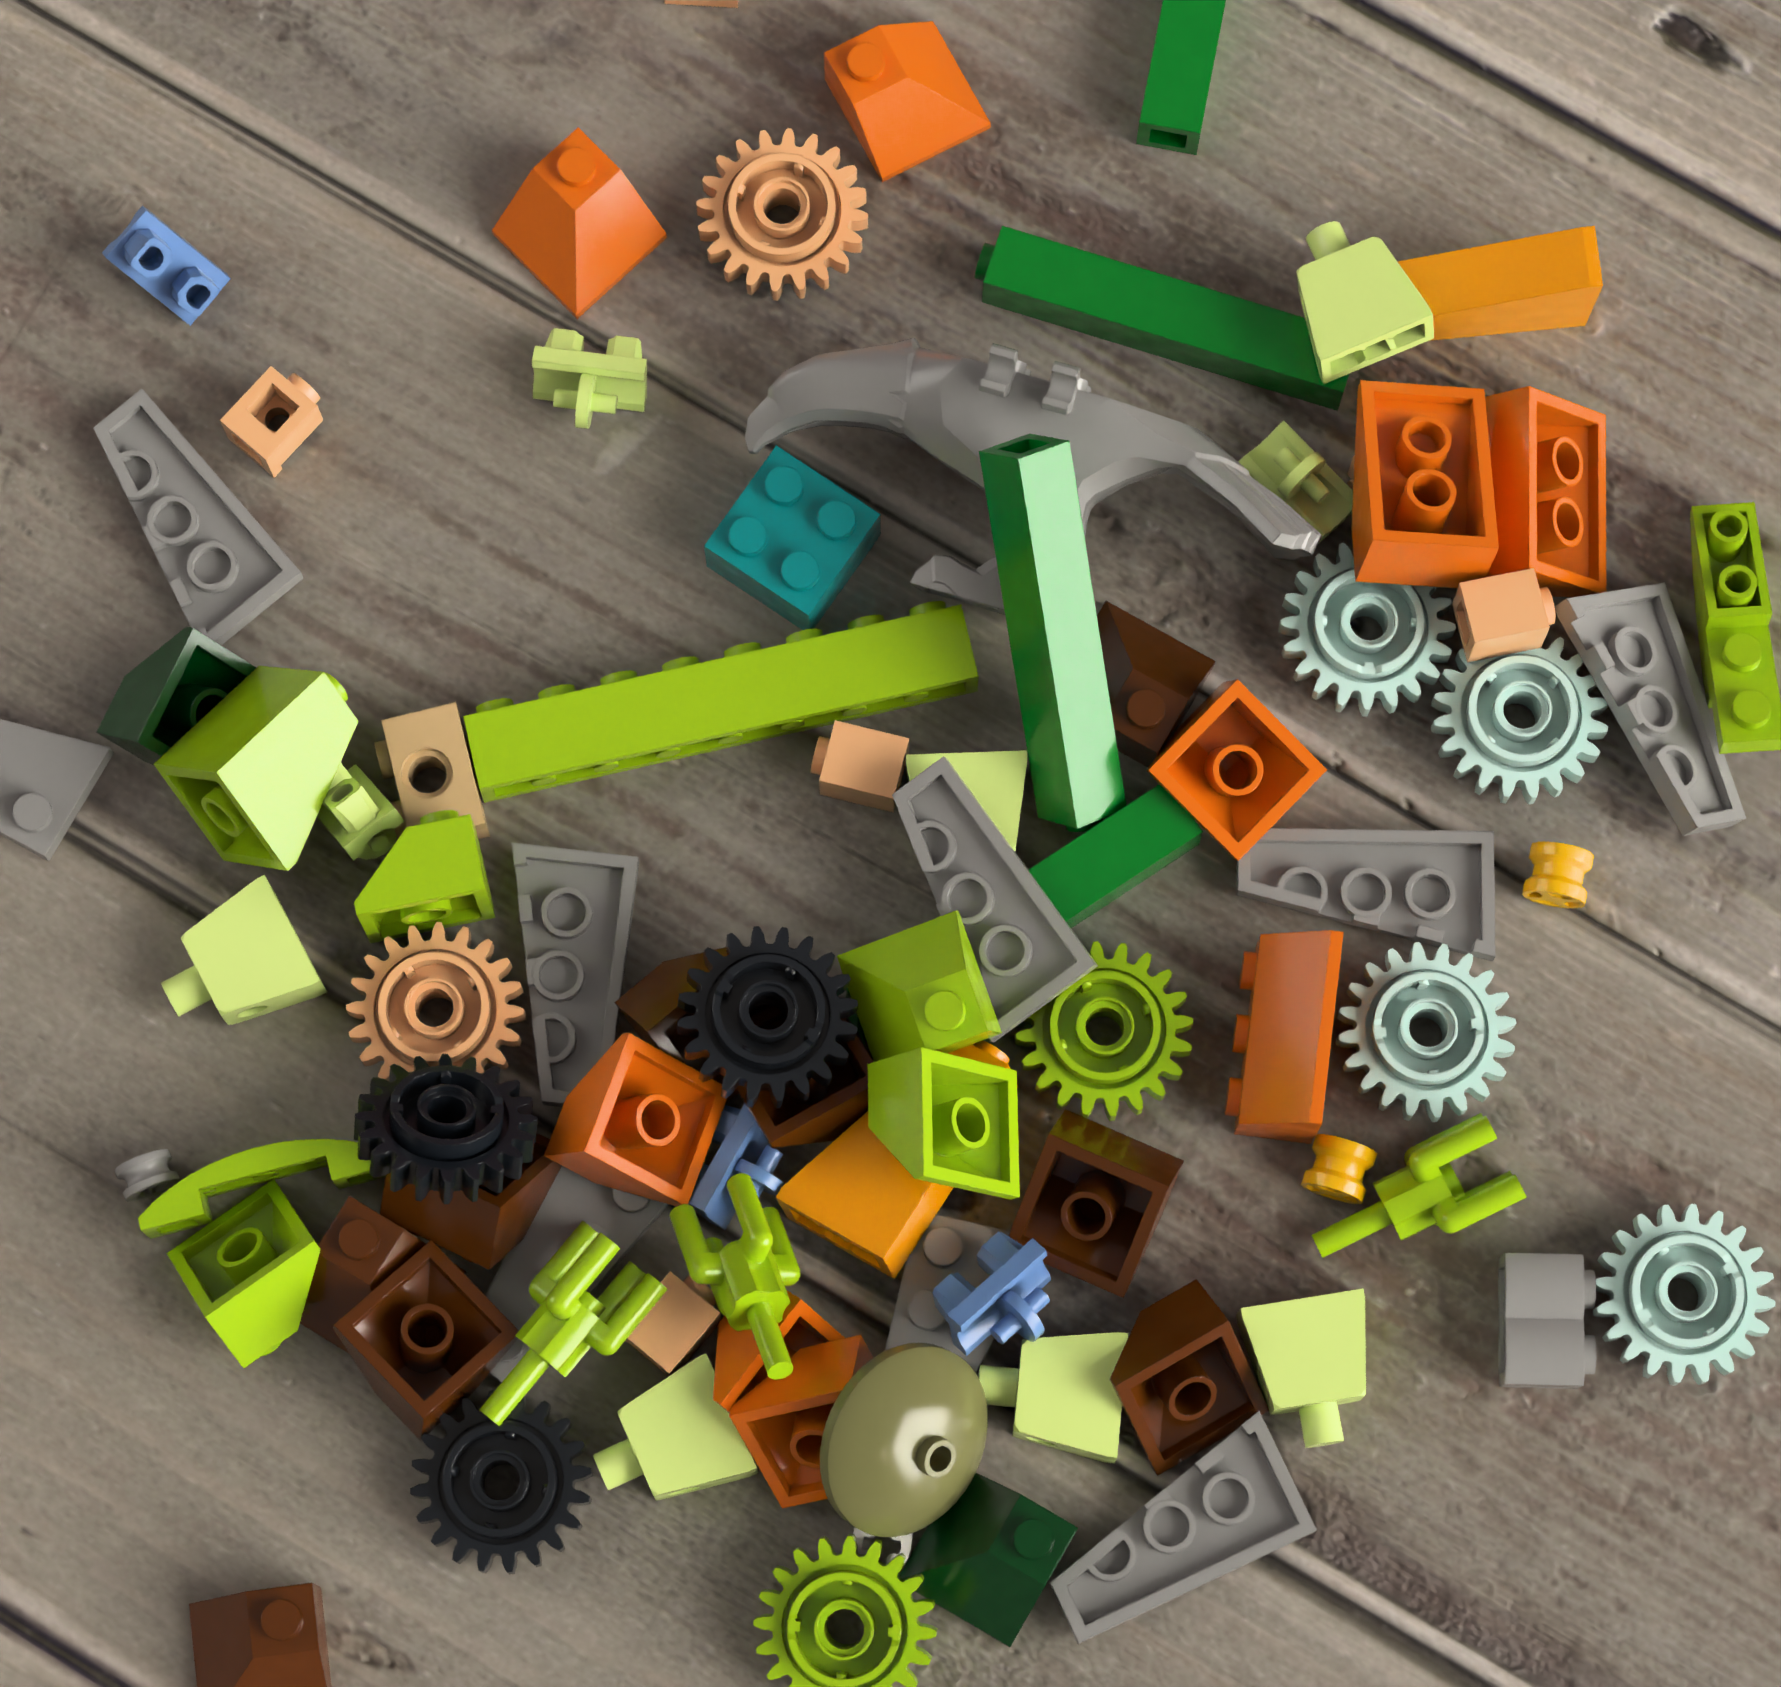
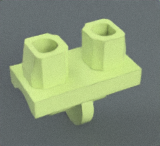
[532,328,647,429]
[1238,421,1353,544]
[317,763,404,861]

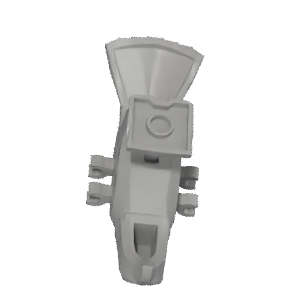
[745,338,1322,615]

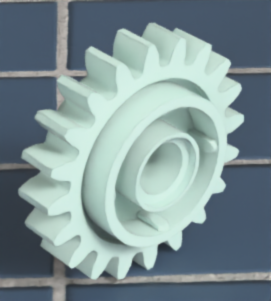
[1278,543,1456,717]
[1431,637,1609,804]
[1336,942,1516,1122]
[1593,1204,1776,1386]

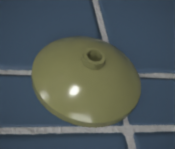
[820,1343,988,1537]

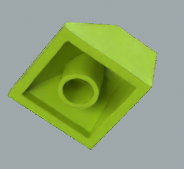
[354,810,496,943]
[837,910,1002,1062]
[868,1047,1020,1200]
[166,1179,321,1369]

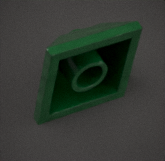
[96,627,256,765]
[899,1473,1078,1648]

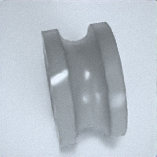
[114,1149,181,1202]

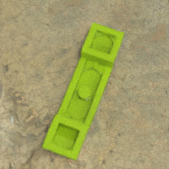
[138,1139,386,1239]

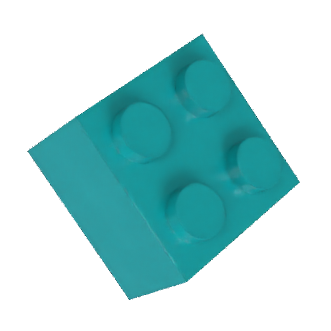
[704,445,881,630]

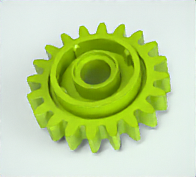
[1015,941,1193,1121]
[753,1534,938,1687]

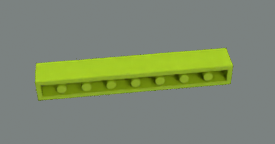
[463,601,979,803]

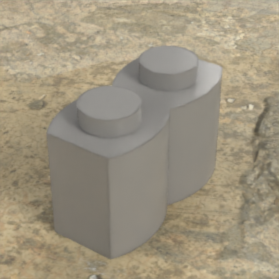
[1498,1253,1596,1389]

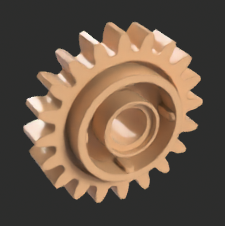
[696,128,868,301]
[346,922,526,1081]

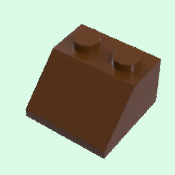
[1008,1109,1184,1298]
[380,1133,562,1270]

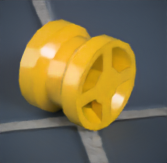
[1522,842,1594,908]
[1301,1134,1377,1204]

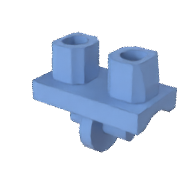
[102,205,231,326]
[689,1103,785,1230]
[932,1231,1051,1356]

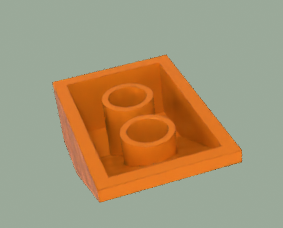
[1351,380,1499,588]

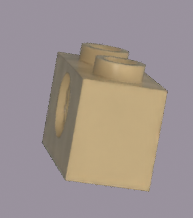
[374,702,490,840]

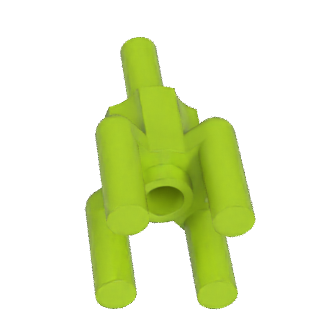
[1311,1113,1527,1258]
[669,1173,801,1380]
[479,1220,668,1426]

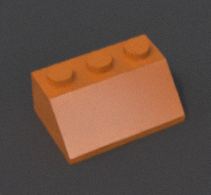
[1485,386,1607,597]
[1224,930,1344,1144]

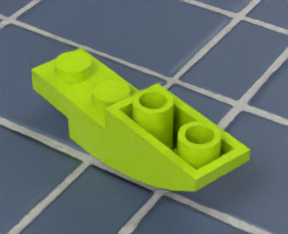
[1690,502,1781,754]

